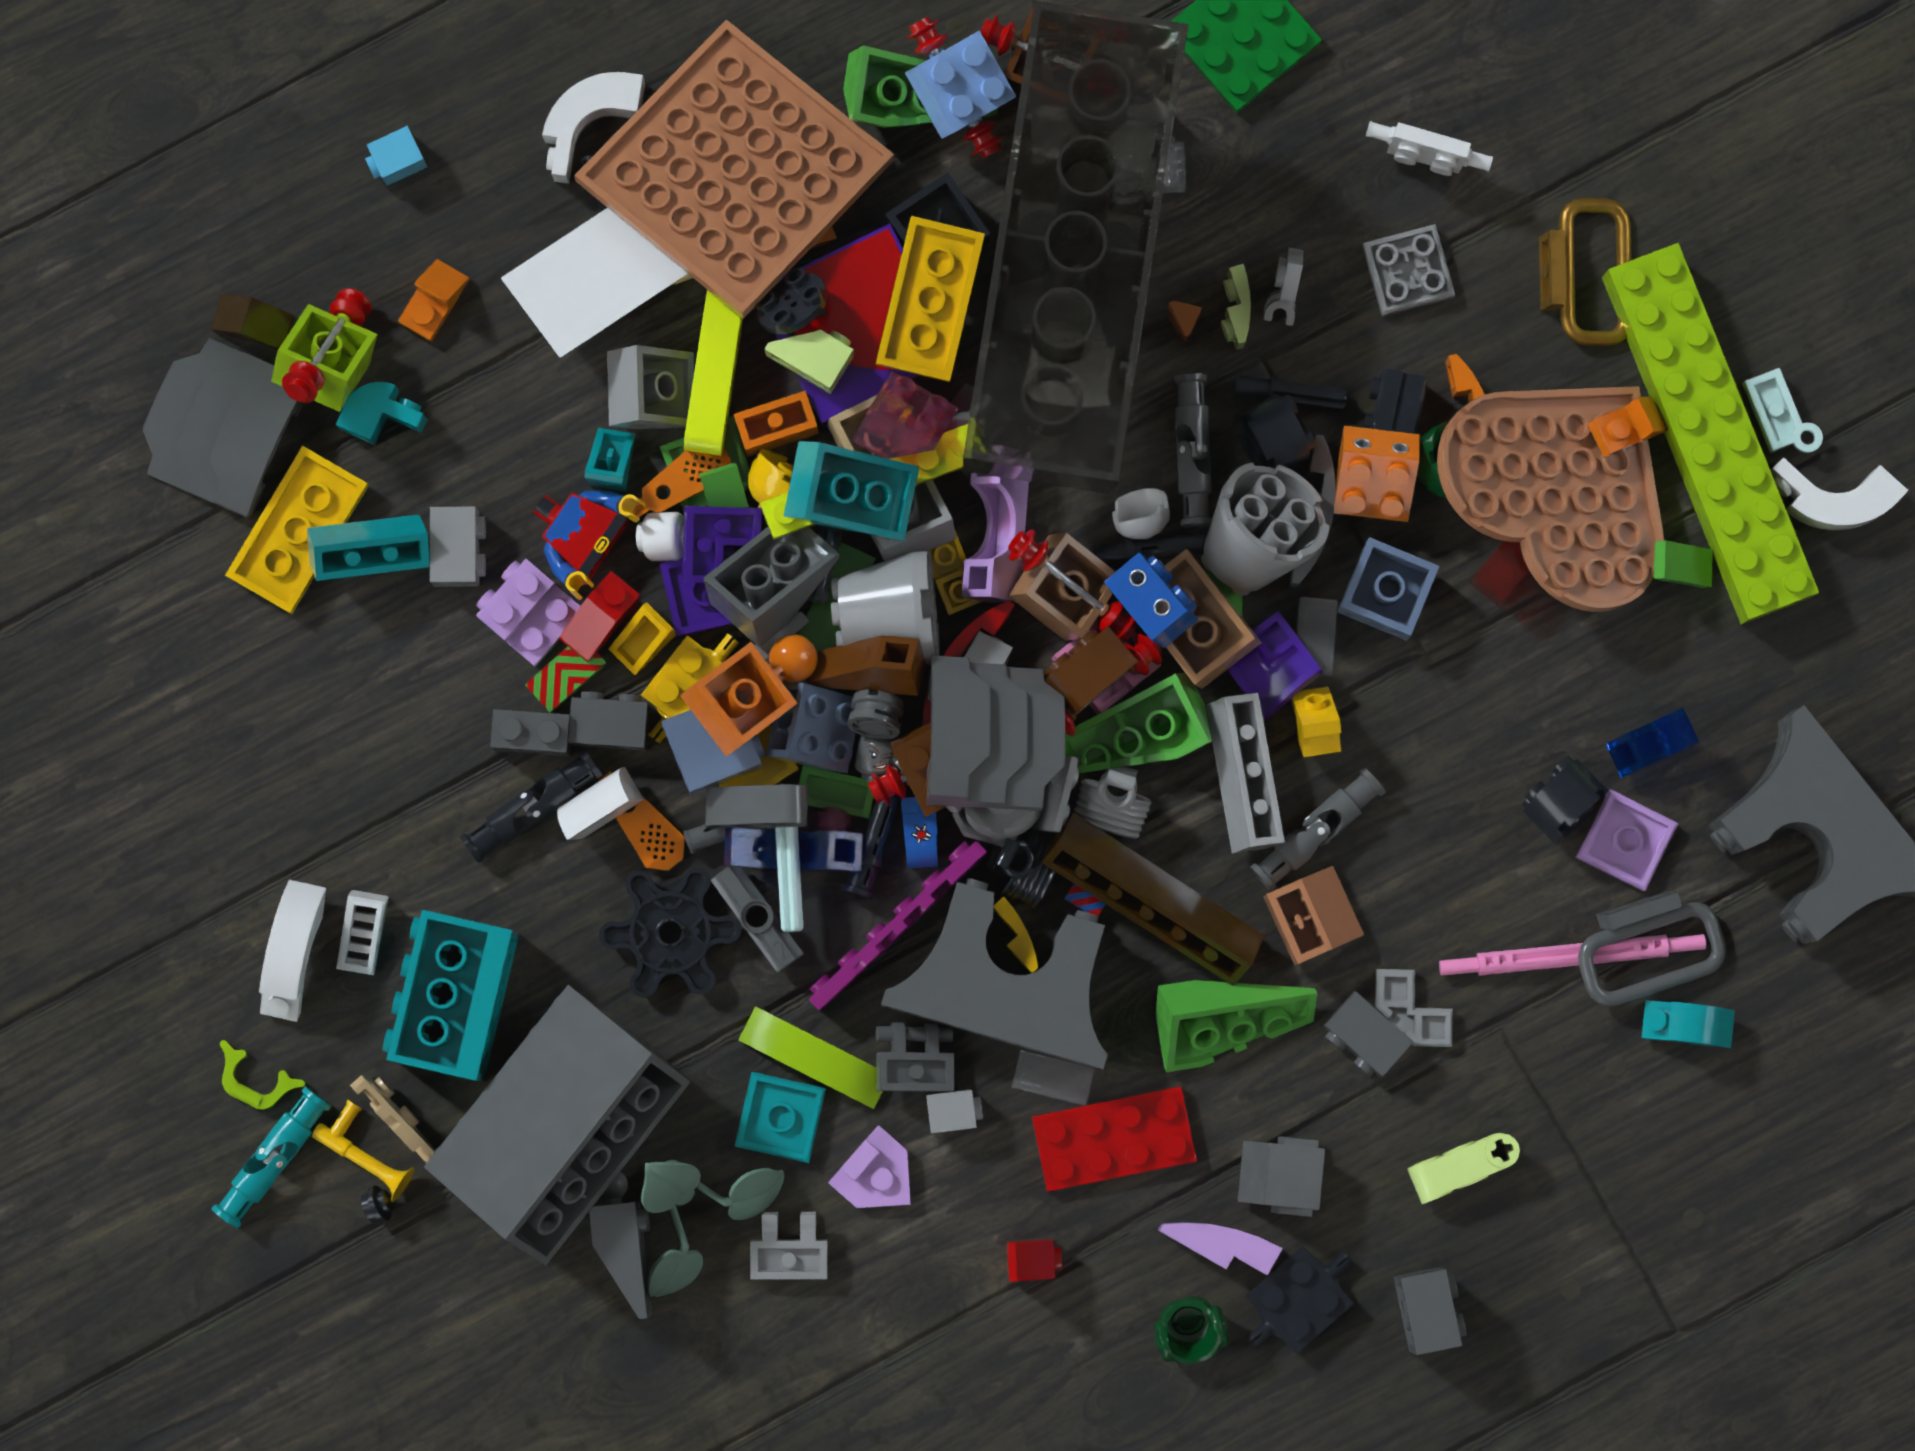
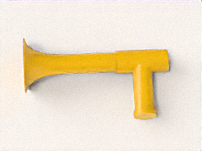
[312,1100,415,1202]

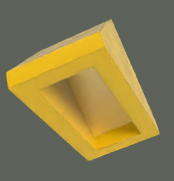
[609,602,676,675]

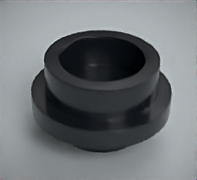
[361,1185,394,1223]

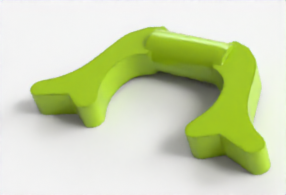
[220,1040,306,1110]

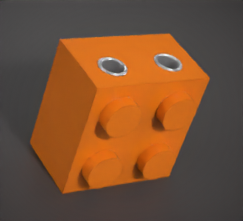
[1334,426,1419,522]

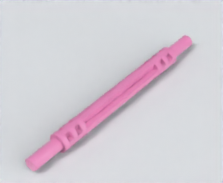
[1439,934,1706,976]

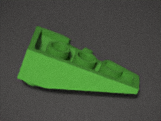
[1065,672,1212,773]

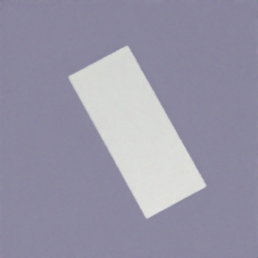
[501,208,688,357]

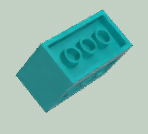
[382,910,519,1082]

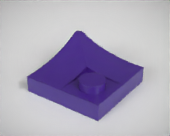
[1227,611,1324,722]

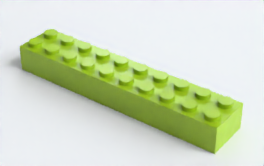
[1602,243,1819,625]

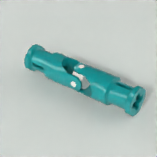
[211,1087,332,1229]

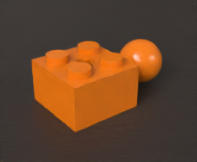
[680,634,818,757]

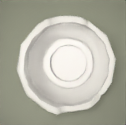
[1112,488,1170,539]

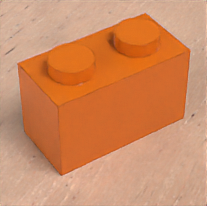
[733,391,819,457]

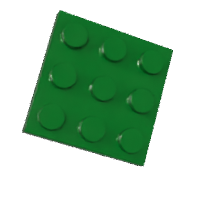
[1164,0,1322,114]

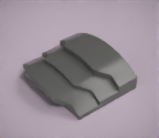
[142,338,304,520]
[926,655,1065,811]

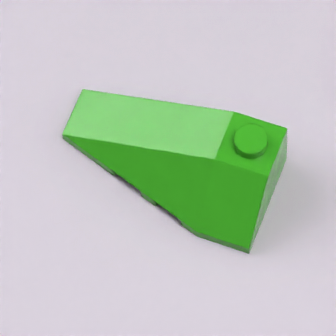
[843,45,998,128]
[1155,980,1317,1072]

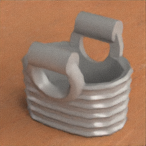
[1074,766,1152,839]

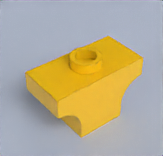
[1292,686,1341,757]

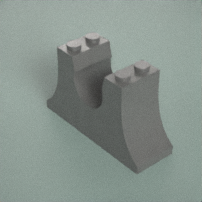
[1708,705,1915,944]
[881,878,1108,1071]

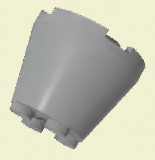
[1201,462,1329,596]
[831,551,940,665]

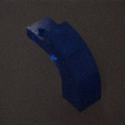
[724,827,863,872]

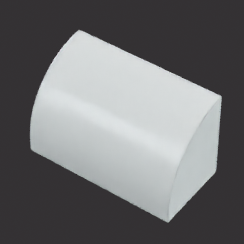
[557,767,644,840]

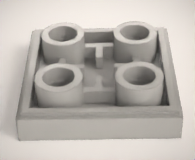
[1362,224,1455,317]

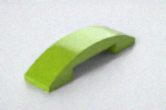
[738,1006,883,1109]

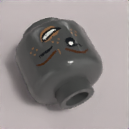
[854,735,902,782]

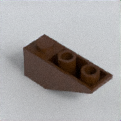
[807,635,927,696]

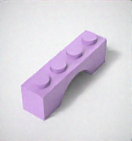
[962,446,1031,603]

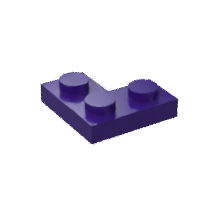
[682,506,762,583]

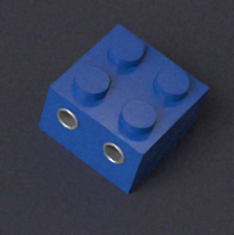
[1104,552,1199,648]

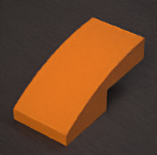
[1445,354,1485,402]

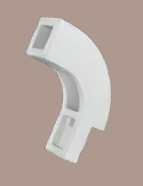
[542,72,645,184]
[1770,458,1908,530]
[259,880,326,1022]

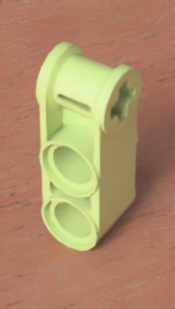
[1407,1133,1520,1204]

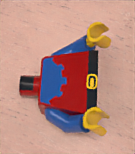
[533,491,646,600]

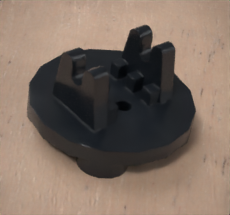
[755,268,828,337]

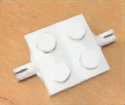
[1366,121,1493,176]

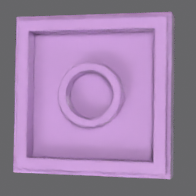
[1575,789,1679,892]

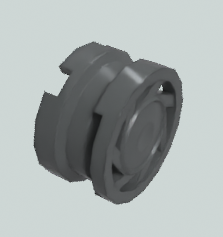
[847,689,905,740]

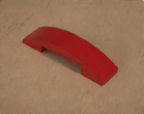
[923,601,1015,726]

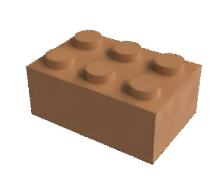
[1158,549,1261,689]

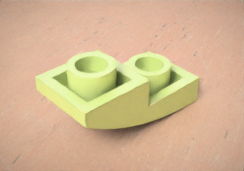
[1221,264,1251,350]

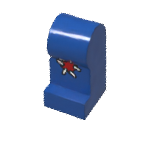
[901,797,938,869]

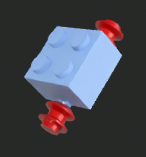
[905,16,1016,159]

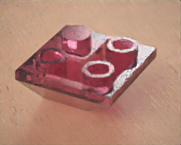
[852,371,958,459]

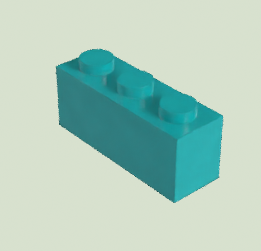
[307,515,430,581]

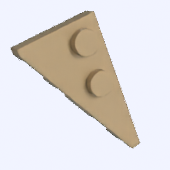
[350,1075,435,1163]

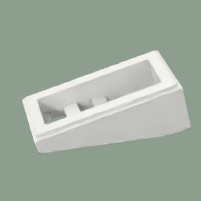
[336,890,389,975]

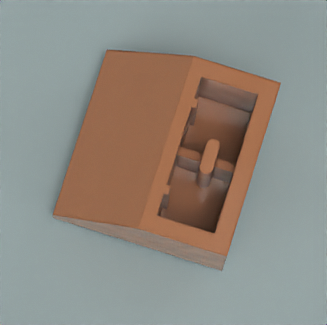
[1263,866,1364,966]

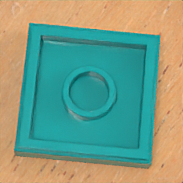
[735,1072,826,1163]

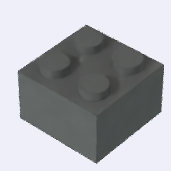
[1393,1267,1467,1355]

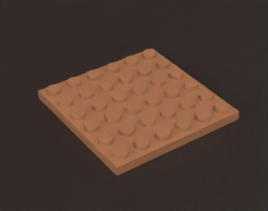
[574,20,894,319]

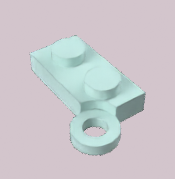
[1742,368,1823,453]

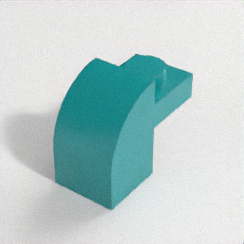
[336,382,428,445]
[1642,1000,1735,1048]

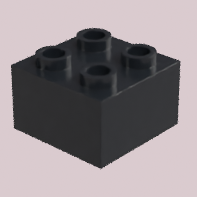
[885,172,990,248]

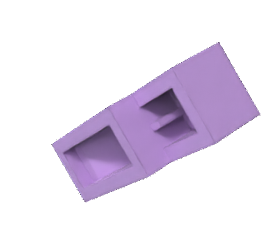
[1158,1222,1283,1275]

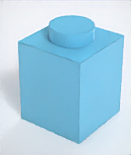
[365,126,427,186]

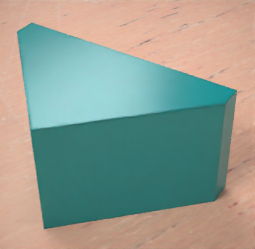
[584,428,635,491]

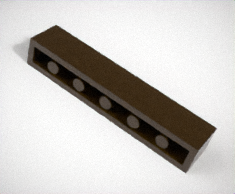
[1042,812,1264,986]

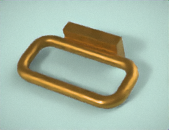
[1539,198,1632,346]

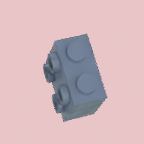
[766,681,856,773]
[661,701,765,796]

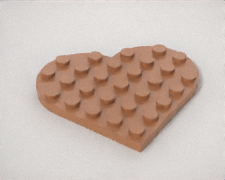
[1437,386,1664,612]

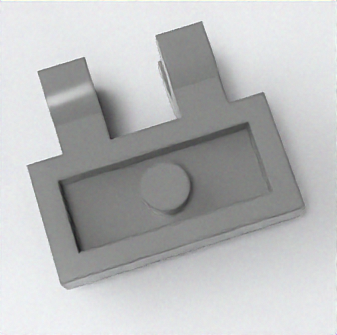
[1263,247,1303,326]
[750,1212,828,1279]

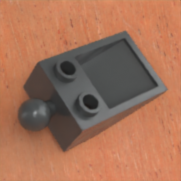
[589,1171,652,1319]

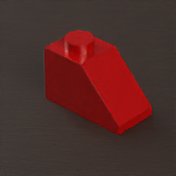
[559,571,640,663]
[1007,1239,1062,1282]

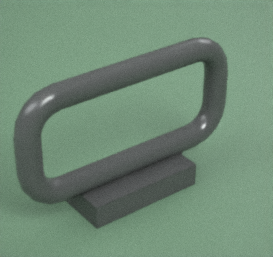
[1578,891,1726,1007]

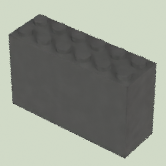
[424,985,690,1265]

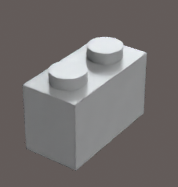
[430,506,486,587]

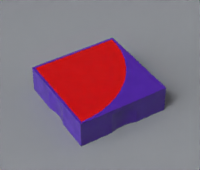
[775,224,957,430]

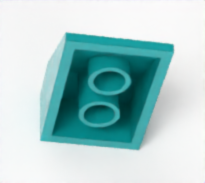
[784,441,919,541]

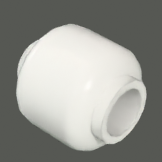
[636,512,684,561]

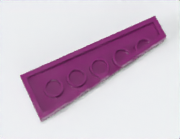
[809,841,987,1011]

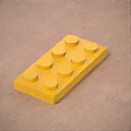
[876,216,985,382]
[225,446,369,614]

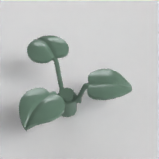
[641,1160,784,1297]

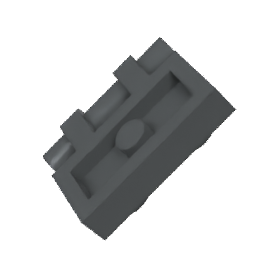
[876,1022,954,1092]

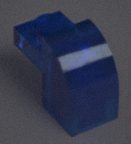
[1605,707,1700,778]

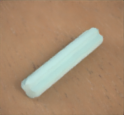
[775,827,803,932]

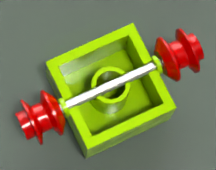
[271,288,377,412]

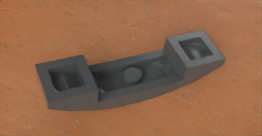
[1289,434,1336,588]

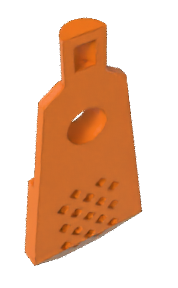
[633,448,732,518]
[599,771,685,871]

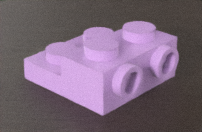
[476,559,581,668]

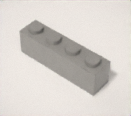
[1206,693,1285,853]

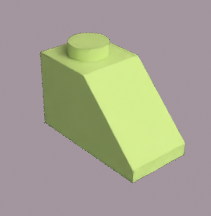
[765,330,854,394]

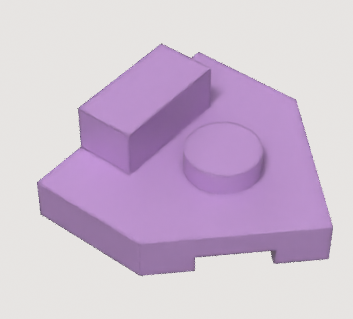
[828,1125,911,1208]

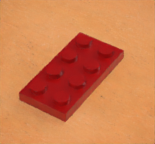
[1032,1086,1197,1192]

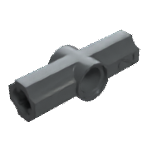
[710,861,804,973]

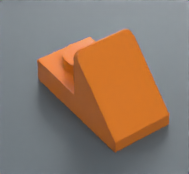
[398,259,470,343]
[1588,396,1668,458]

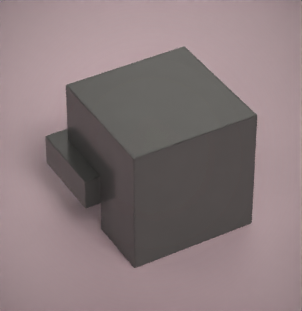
[1238,1136,1325,1217]

